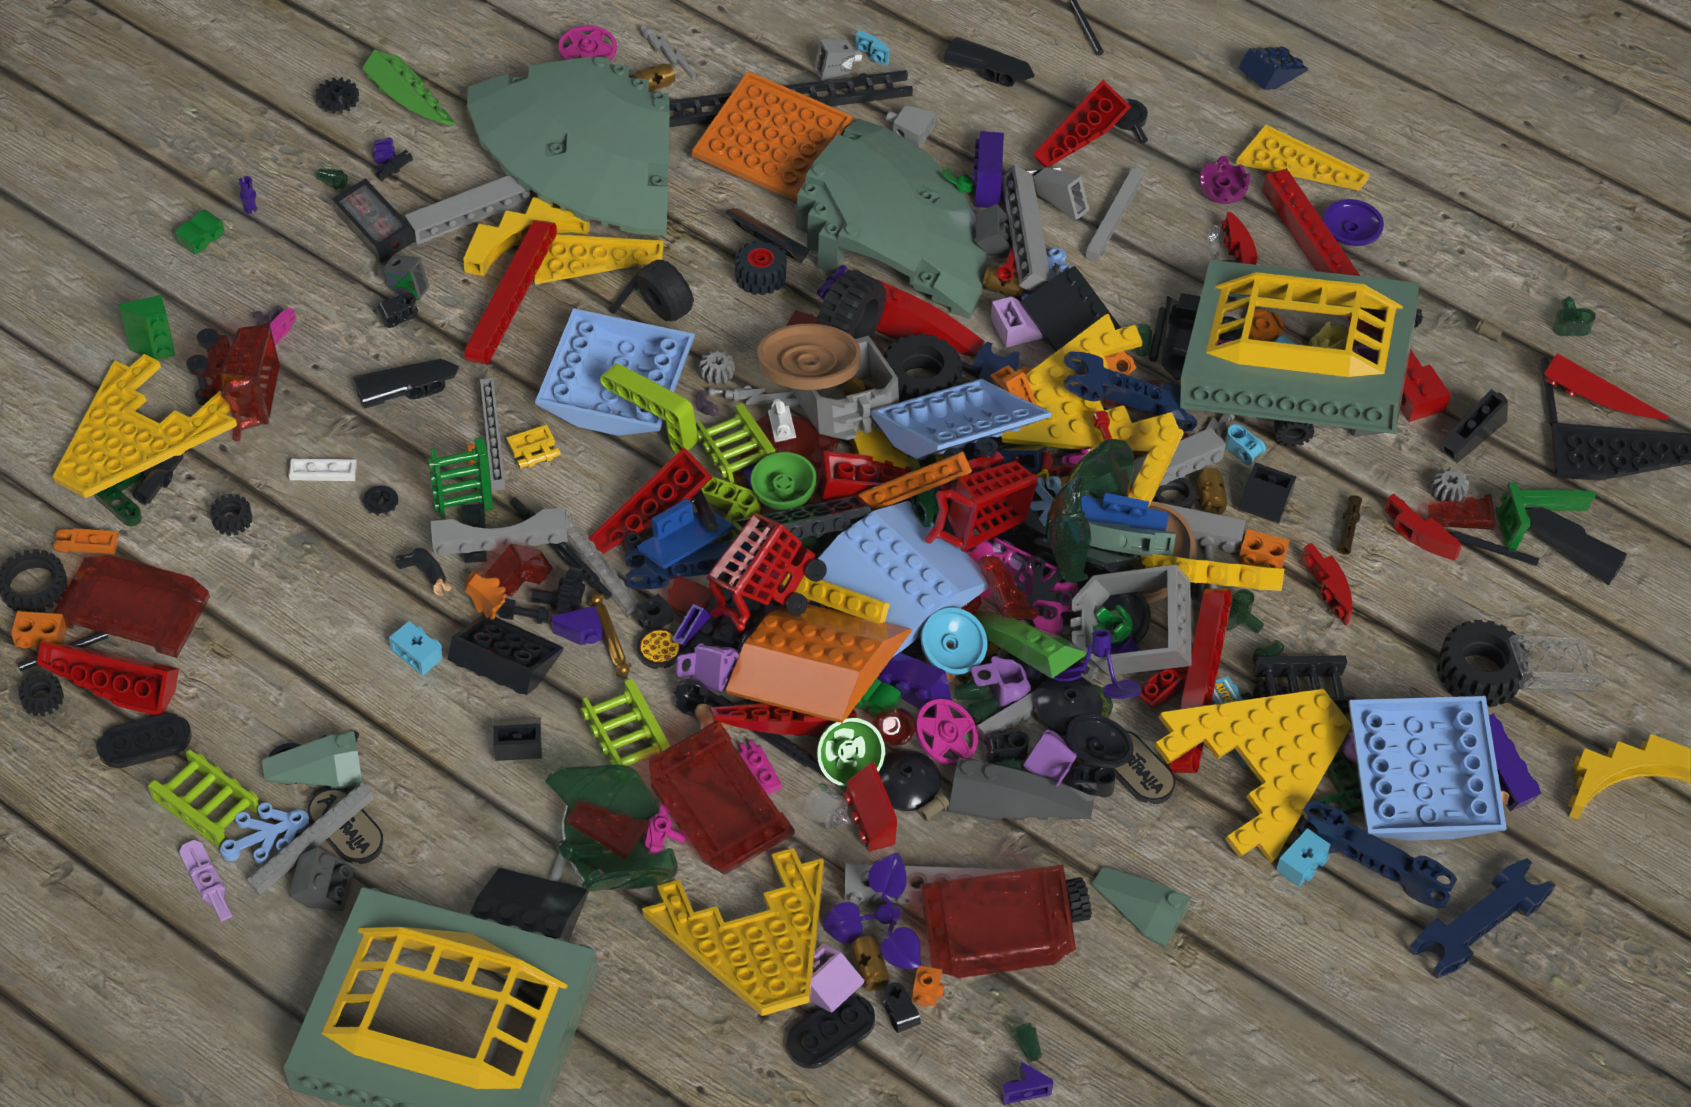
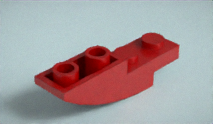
[1222,212,1258,265]
[1384,494,1462,560]
[1301,543,1352,625]
[1138,645,1193,708]

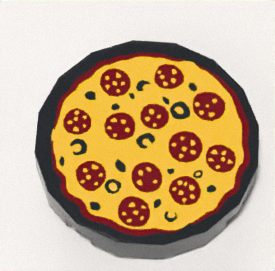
[637,628,682,669]

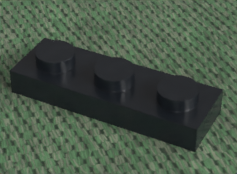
[462,504,487,563]

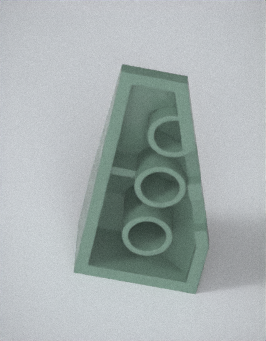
[262,731,363,789]
[1092,866,1191,948]

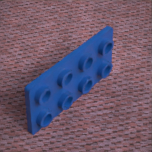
[1073,493,1169,540]
[637,499,732,569]

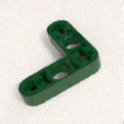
[94,471,144,526]
[1303,752,1363,818]

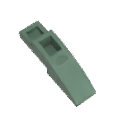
[1082,521,1176,556]

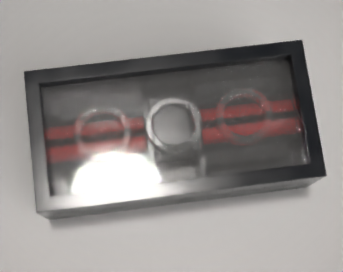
[332,178,415,263]

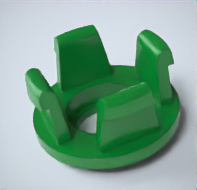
[1094,605,1133,644]

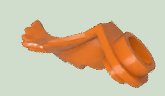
[464,570,507,620]

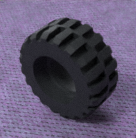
[817,270,887,339]
[883,333,962,403]
[1437,620,1529,707]

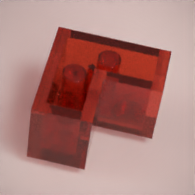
[485,543,553,597]

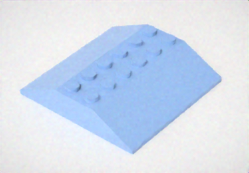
[535,308,695,436]
[870,379,1051,460]
[818,501,996,657]
[1349,696,1507,841]

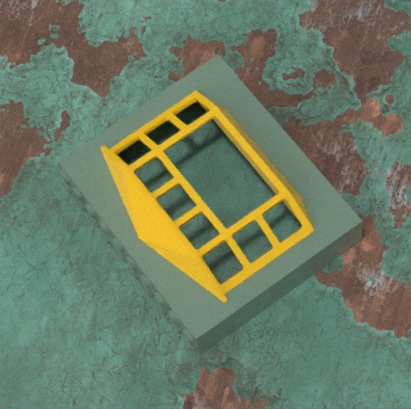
[1180,260,1419,434]
[284,887,598,1107]

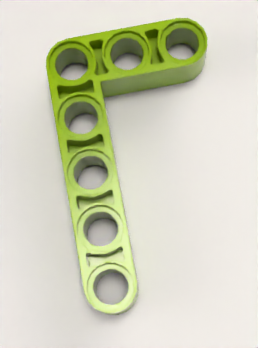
[600,363,698,454]
[662,465,761,543]

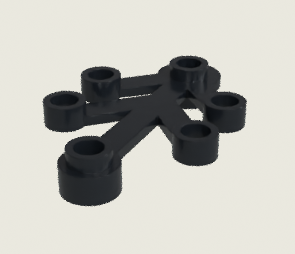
[1009,556,1080,620]

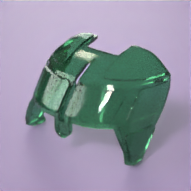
[1045,439,1134,583]
[545,765,678,892]

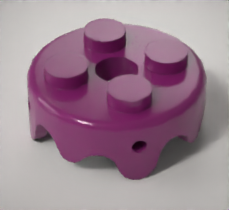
[1198,156,1250,204]

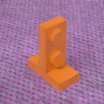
[990,365,1038,406]

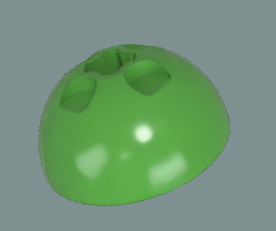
[751,452,816,511]
[816,718,885,787]

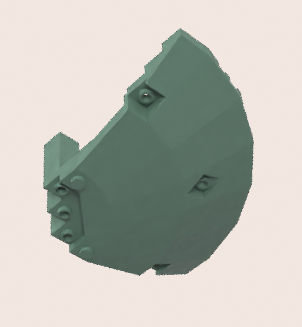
[467,57,670,236]
[796,119,986,319]

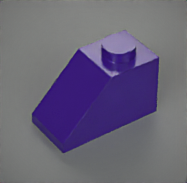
[551,606,603,645]

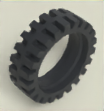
[0,549,68,613]

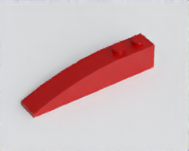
[1032,80,1131,168]
[876,279,985,357]
[1544,353,1669,420]
[588,447,713,554]
[820,451,954,503]
[37,641,179,716]
[710,703,857,737]

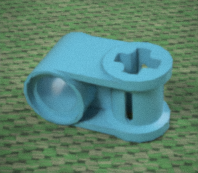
[1225,424,1266,465]

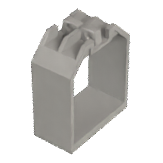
[791,336,899,440]
[1071,565,1192,676]

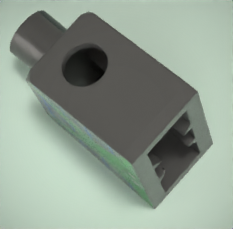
[378,255,430,300]

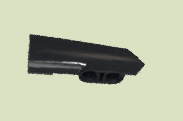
[944,37,1034,87]
[1162,293,1201,380]
[352,359,459,409]
[1529,506,1627,585]

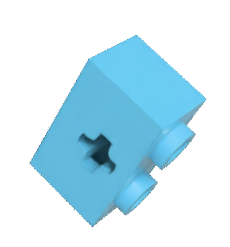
[389,621,442,676]
[1276,828,1331,887]

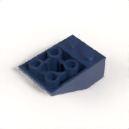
[1238,46,1308,90]

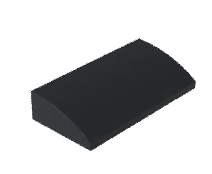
[725,208,810,264]

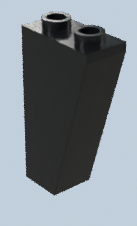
[1441,389,1508,463]

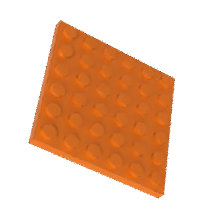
[692,71,853,202]

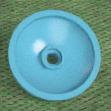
[921,608,987,675]

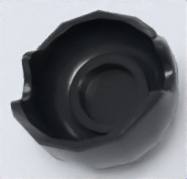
[674,678,709,716]

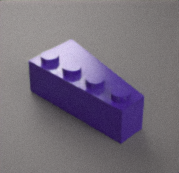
[973,131,1004,208]
[877,652,952,718]
[1489,713,1541,812]

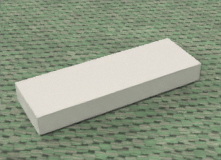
[289,459,357,481]

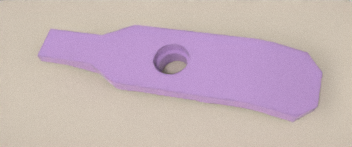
[179,840,232,922]

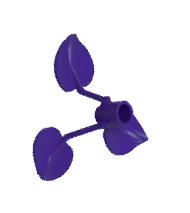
[1053,630,1141,699]
[823,853,921,969]

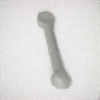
[708,385,752,396]

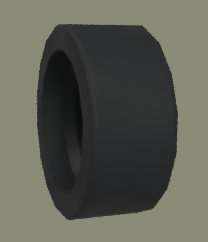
[1152,477,1195,509]

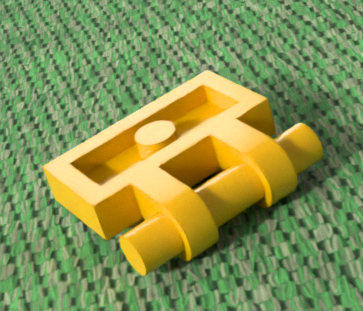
[506,424,561,469]

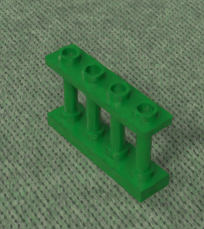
[428,437,493,519]

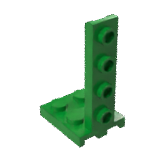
[1495,483,1596,550]

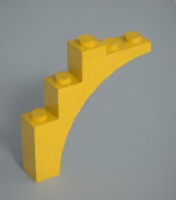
[463,197,590,277]
[1140,554,1285,591]
[1568,734,1691,820]

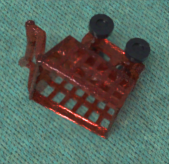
[186,324,280,441]

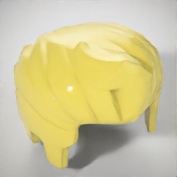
[1308,321,1349,350]

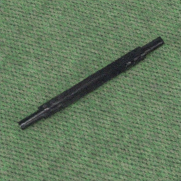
[510,497,612,600]
[707,689,826,777]

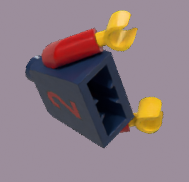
[999,445,1053,483]

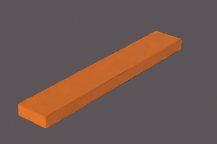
[858,451,972,512]

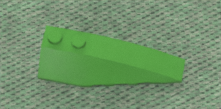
[362,49,455,126]
[973,610,1086,679]

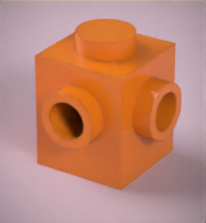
[912,966,945,1007]

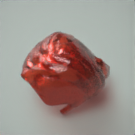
[872,707,915,746]

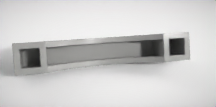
[430,507,568,556]

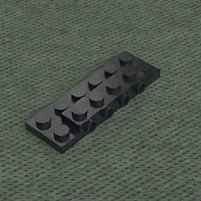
[731,495,871,543]
[682,571,763,654]

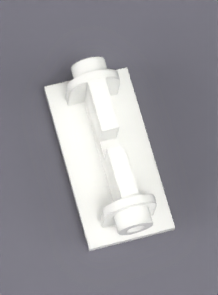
[768,399,796,442]

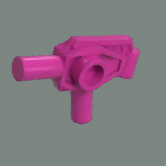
[645,799,687,855]

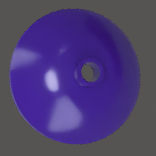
[1323,199,1384,246]

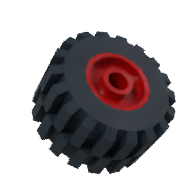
[735,241,787,295]

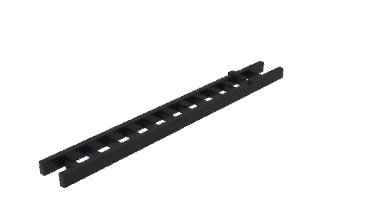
[669,70,913,127]

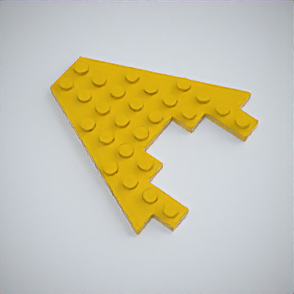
[1000,314,1179,456]
[52,354,237,499]
[1154,689,1352,864]
[642,848,824,1016]

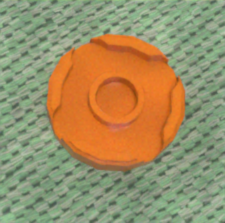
[1245,309,1284,342]

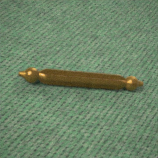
[588,590,632,679]

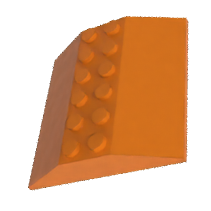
[726,604,911,724]

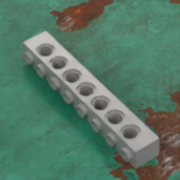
[844,864,1038,909]

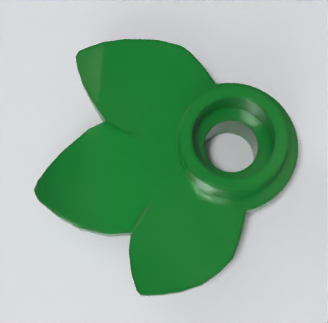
[941,168,974,193]

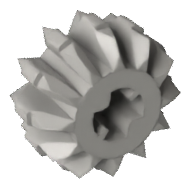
[699,349,735,385]
[1431,468,1469,505]

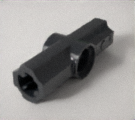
[132,454,184,505]

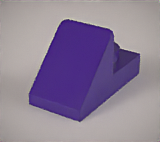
[1001,1063,1054,1105]

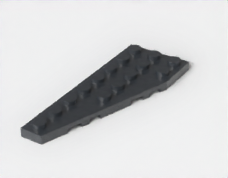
[1551,423,1691,481]

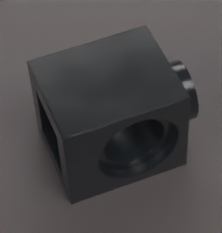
[637,594,673,631]

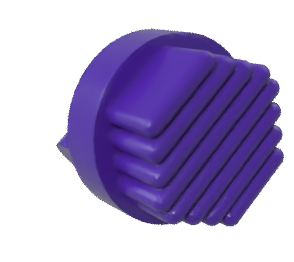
[372,137,395,164]

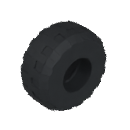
[637,259,694,321]

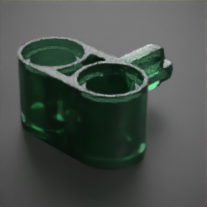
[1552,296,1596,336]
[1226,589,1264,633]

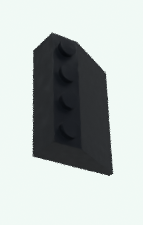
[1020,266,1121,352]
[1034,534,1146,576]
[447,614,564,696]
[470,868,589,942]

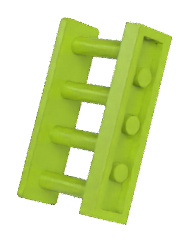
[696,403,776,483]
[580,678,672,780]
[148,749,259,849]

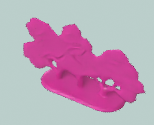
[965,537,1079,634]

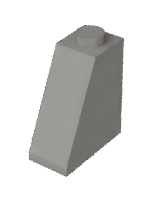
[1033,167,1089,220]

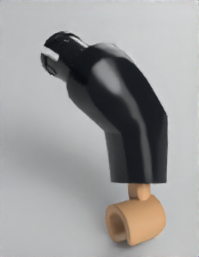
[395,548,451,596]

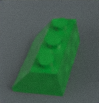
[119,295,175,360]

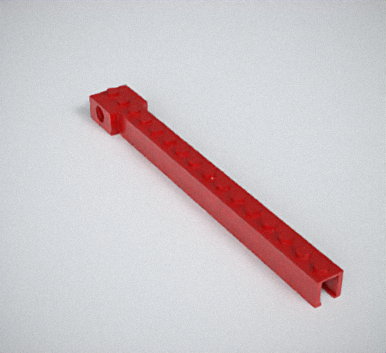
[1262,168,1451,422]

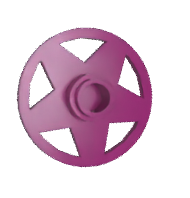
[559,25,617,62]
[915,699,978,765]

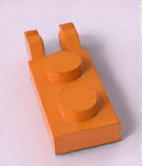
[53,528,119,554]

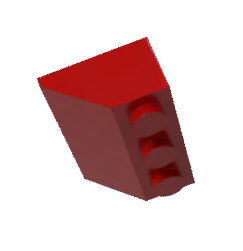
[843,762,898,852]

